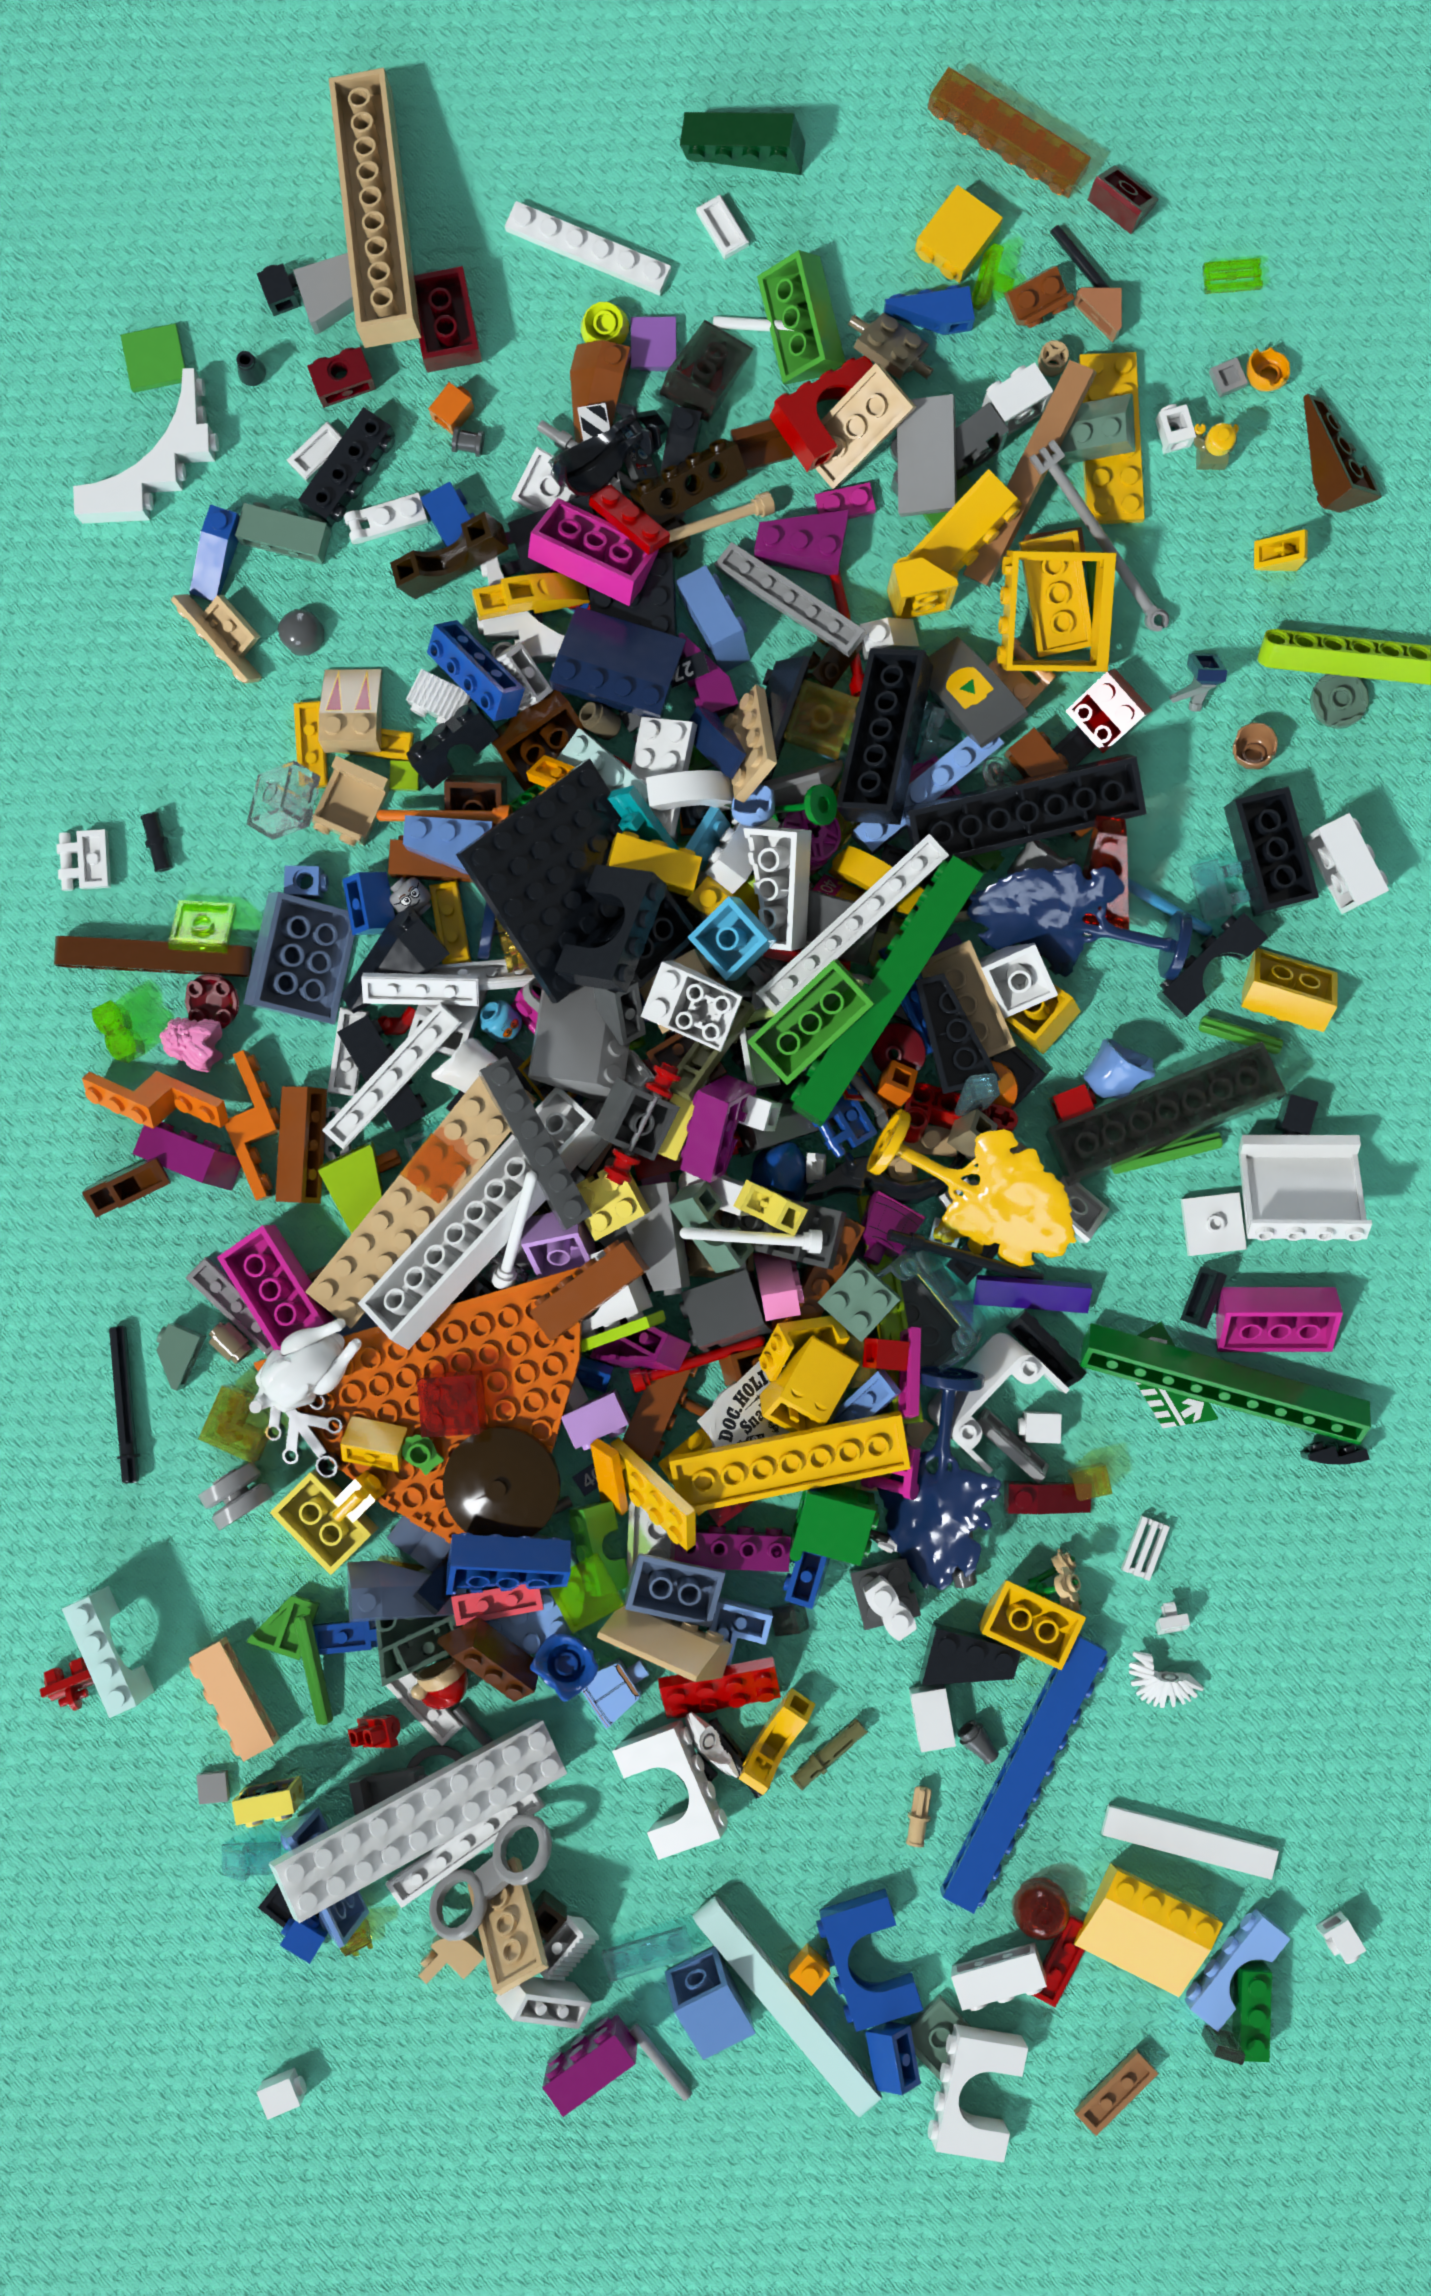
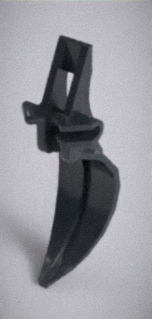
[548,403,669,496]
[803,1151,965,1204]

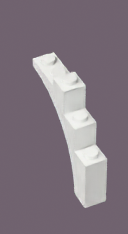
[73,368,219,524]
[477,556,565,667]

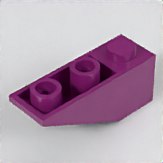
[678,633,738,717]

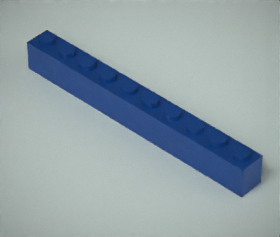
[940,1634,1108,1914]

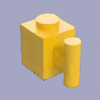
[332,1470,387,1522]

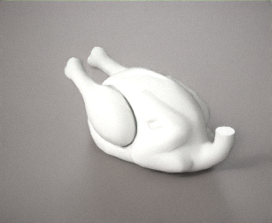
[249,1318,362,1413]

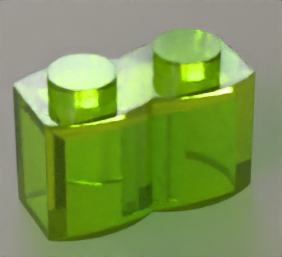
[92,1000,145,1063]

